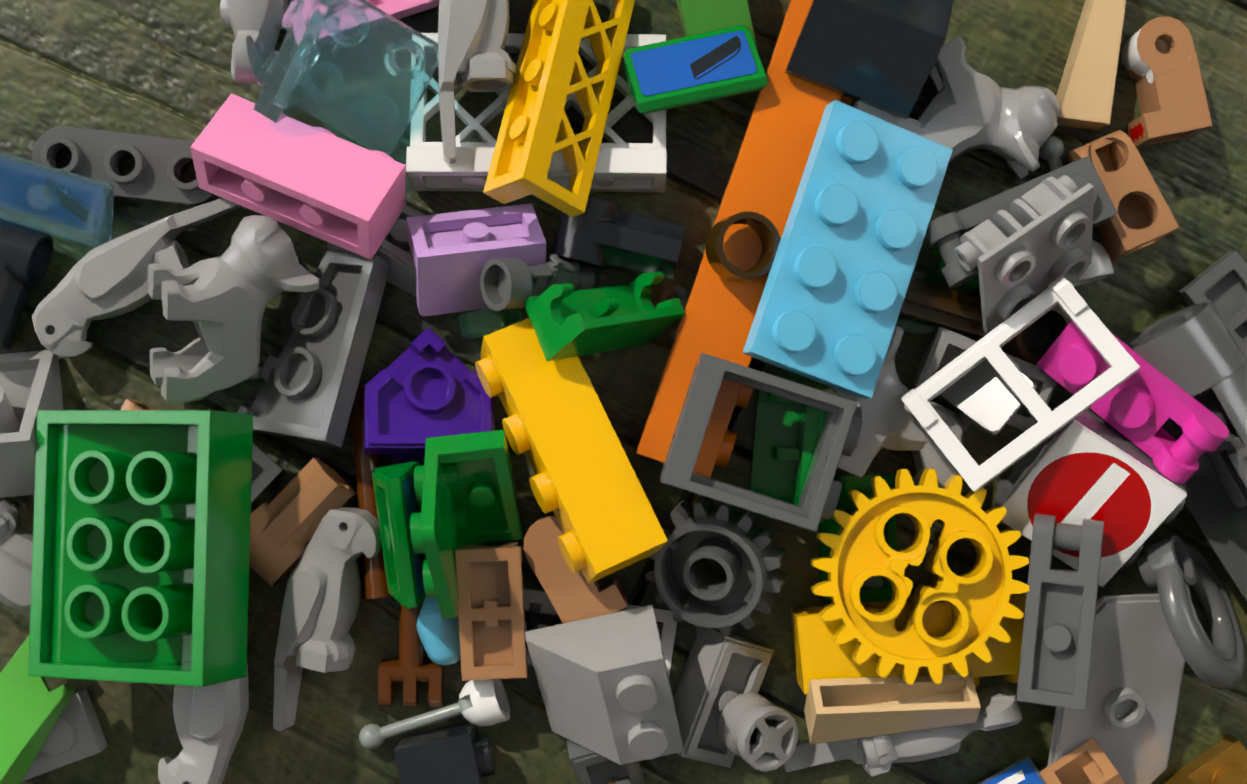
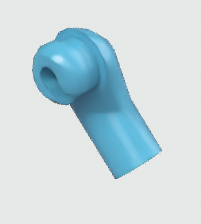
[416,597,461,666]

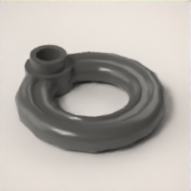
[1138,535,1245,689]

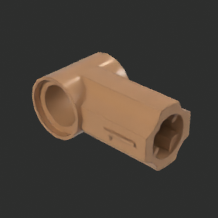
[249,457,356,587]

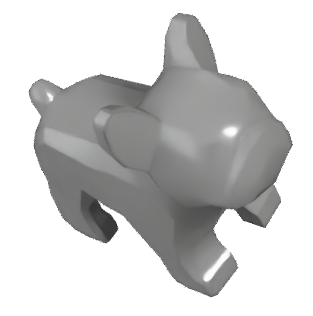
[853,36,1061,179]
[148,215,319,404]
[832,326,972,488]

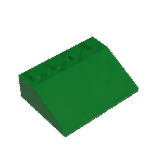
[28,410,253,687]

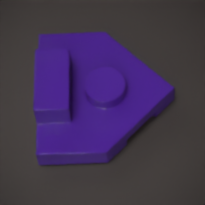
[364,327,495,462]

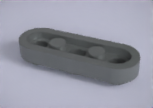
[32,126,219,207]

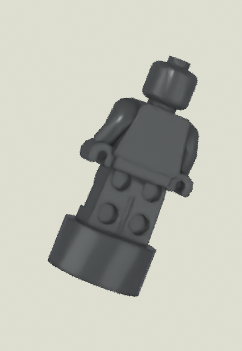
[480,254,596,311]

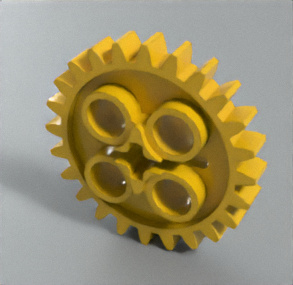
[810,468,1030,685]

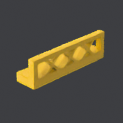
[483,0,635,217]

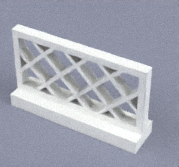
[406,33,667,193]

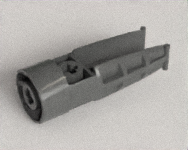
[1122,300,1247,601]

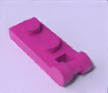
[1036,321,1229,484]

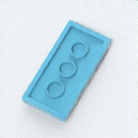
[742,100,953,399]

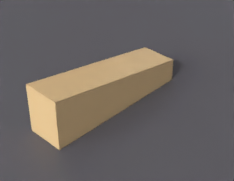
[1056,0,1126,130]
[804,673,981,745]

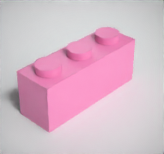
[190,93,407,260]

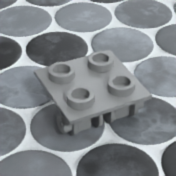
[954,175,1094,334]

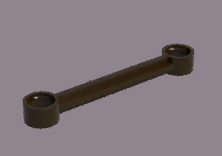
[706,211,1071,366]

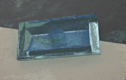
[0,151,114,247]

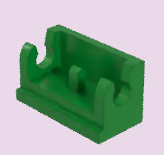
[524,271,685,361]
[749,390,834,523]

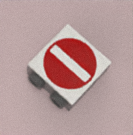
[995,394,1187,587]

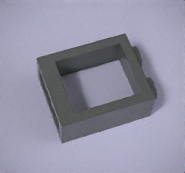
[659,353,862,532]

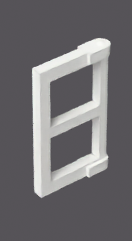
[901,275,1140,493]

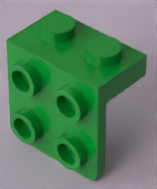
[410,430,523,619]

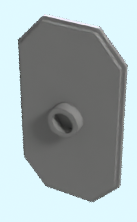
[1047,594,1186,784]

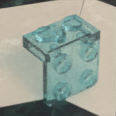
[253,0,438,155]

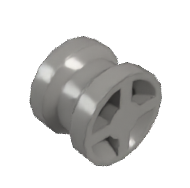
[718,692,799,772]

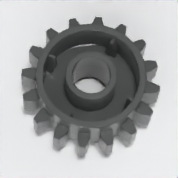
[645,495,787,636]

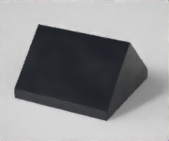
[785,0,954,119]

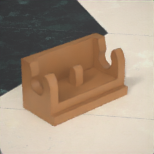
[455,542,528,681]

